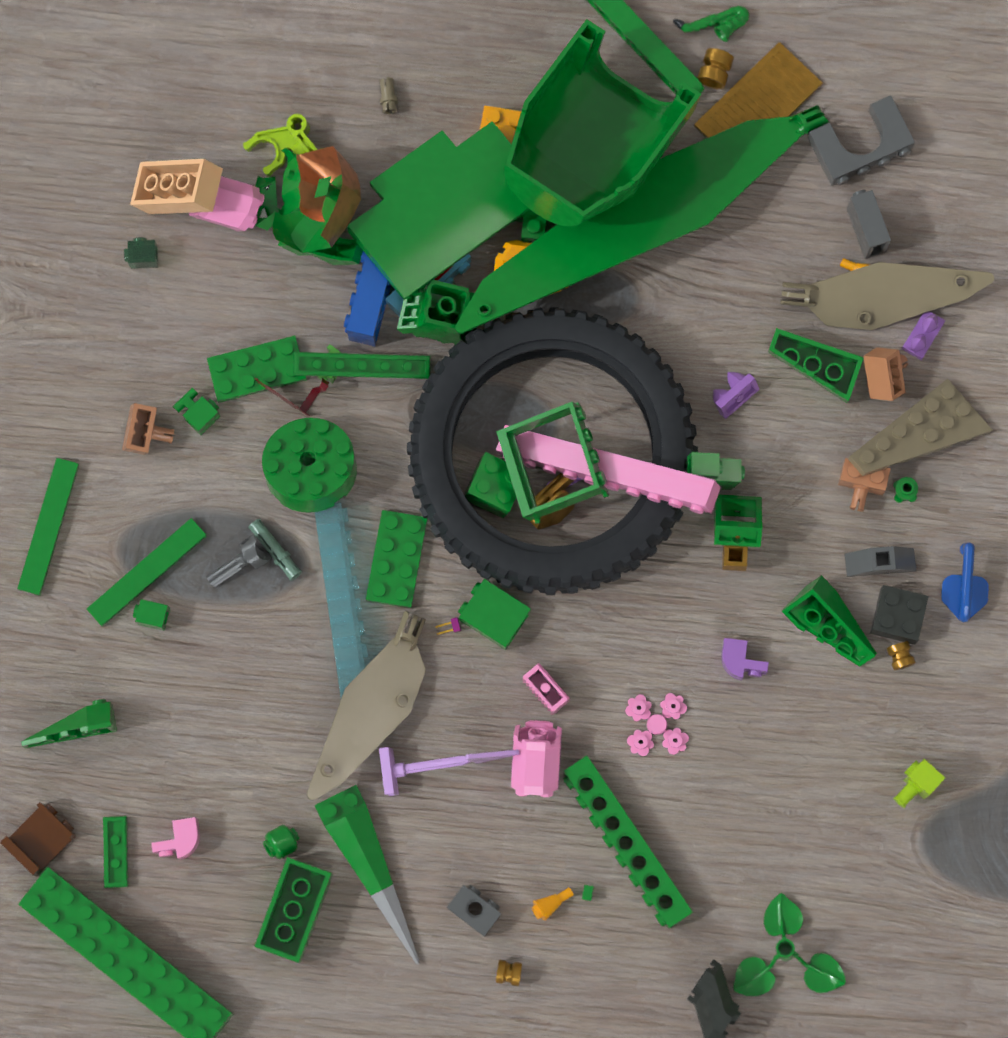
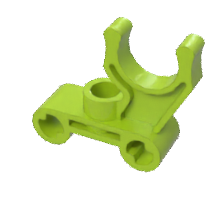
[243,114,323,177]

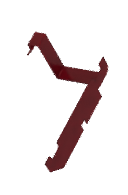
[254,378,329,416]

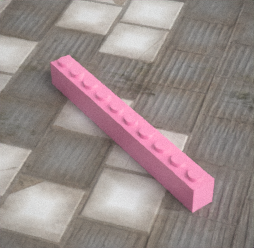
[496,425,721,514]

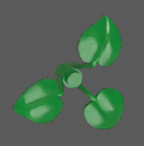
[733,893,846,996]

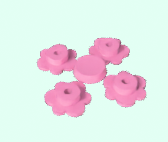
[625,693,689,756]

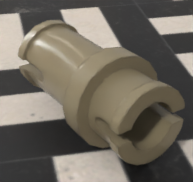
[379,77,398,114]

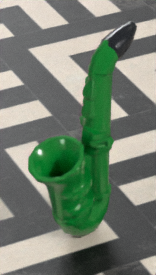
[673,6,750,42]

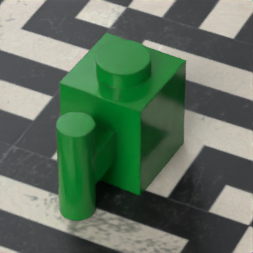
[172,388,220,435]

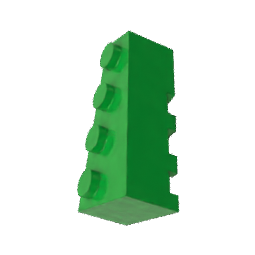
[768,328,864,403]

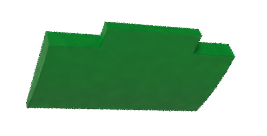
[348,121,529,300]

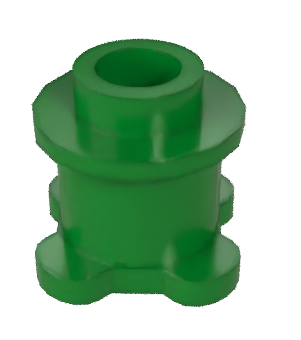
[893,477,918,503]

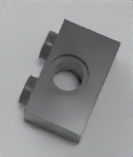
[447,884,502,937]

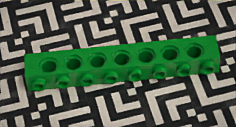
[562,756,693,929]

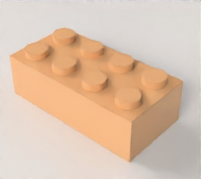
[130,159,223,214]

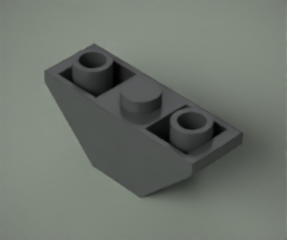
[844,546,916,577]

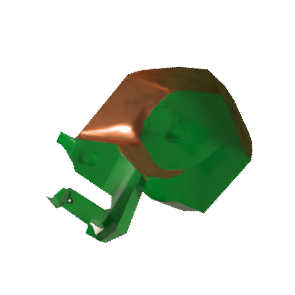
[255,146,361,253]

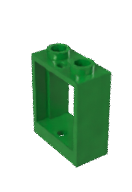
[714,494,763,547]

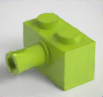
[893,759,945,808]

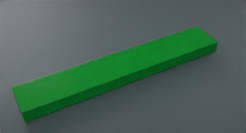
[293,352,430,379]
[17,458,79,596]
[87,518,207,627]

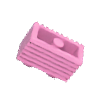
[523,663,570,715]

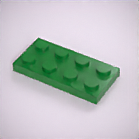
[207,336,307,403]
[366,510,428,609]

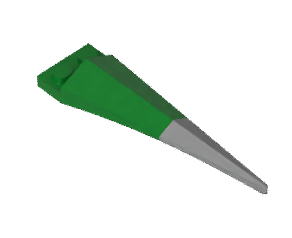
[314,785,419,965]

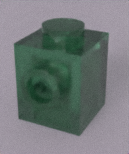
[124,237,158,269]

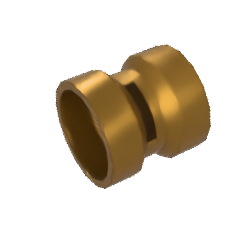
[886,641,916,671]
[495,960,522,986]

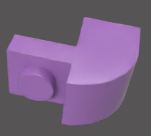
[721,638,769,680]

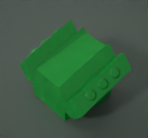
[397,280,474,345]

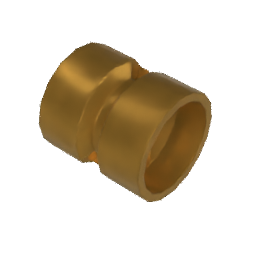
[697,48,734,89]

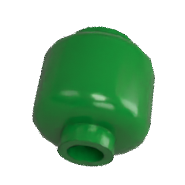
[263,825,299,859]

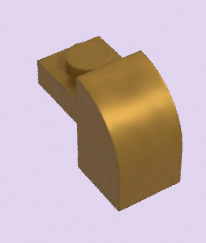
[722,536,748,571]

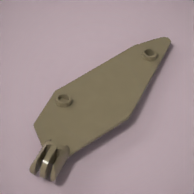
[780,262,994,330]
[306,611,426,800]

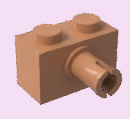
[863,347,908,401]
[122,403,174,455]
[838,458,891,512]

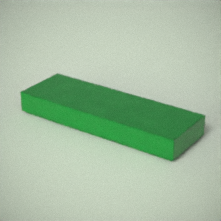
[103,816,129,888]

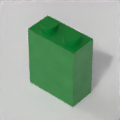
[458,579,531,650]

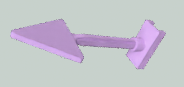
[379,747,519,796]

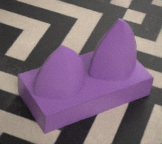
[902,311,945,360]
[713,372,760,419]

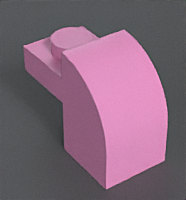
[151,817,200,860]

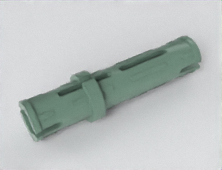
[248,519,302,581]

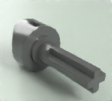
[206,534,272,587]

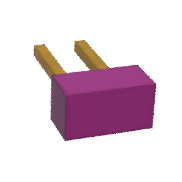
[435,617,462,635]

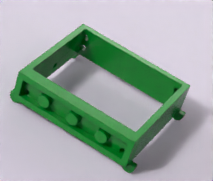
[496,402,609,524]

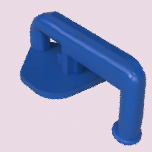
[941,543,989,623]

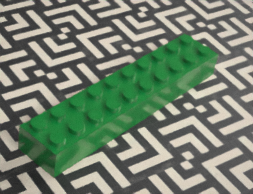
[18,867,234,1038]

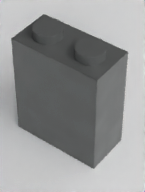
[847,190,891,259]

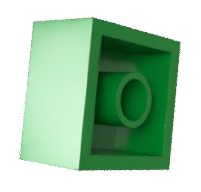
[464,452,516,518]

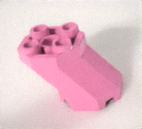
[189,176,264,231]
[511,720,562,798]

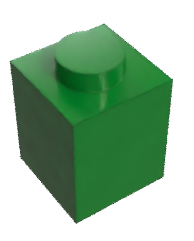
[133,599,170,631]

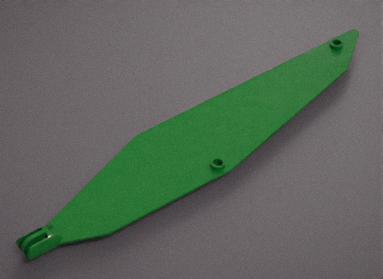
[455,105,829,333]

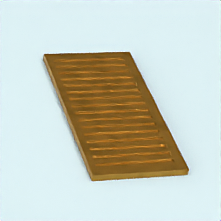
[694,42,823,138]

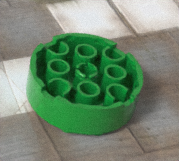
[262,418,357,513]

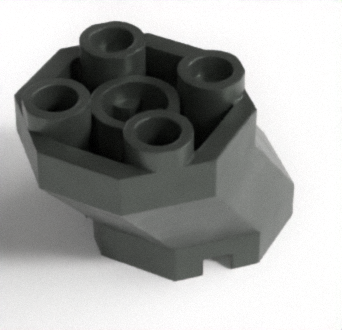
[686,959,741,1038]

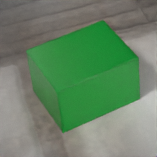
[582,885,594,901]

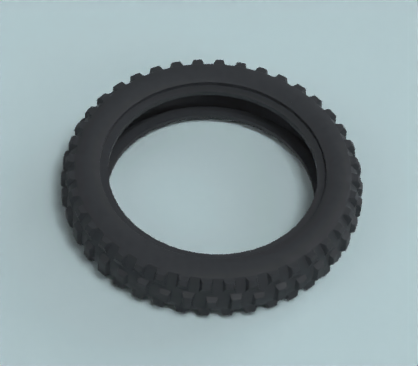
[407,307,698,595]

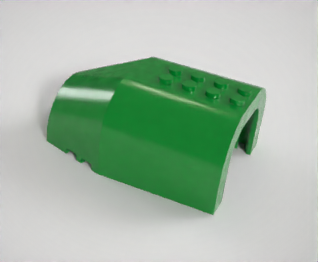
[504,19,702,227]

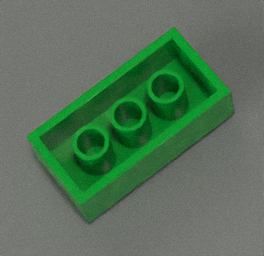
[254,857,333,964]

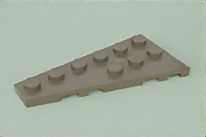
[848,379,993,476]

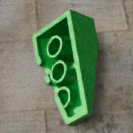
[782,575,877,667]
[21,699,117,748]

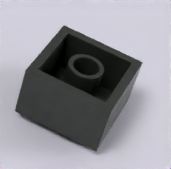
[870,585,929,645]

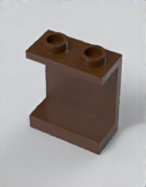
[0,802,76,877]

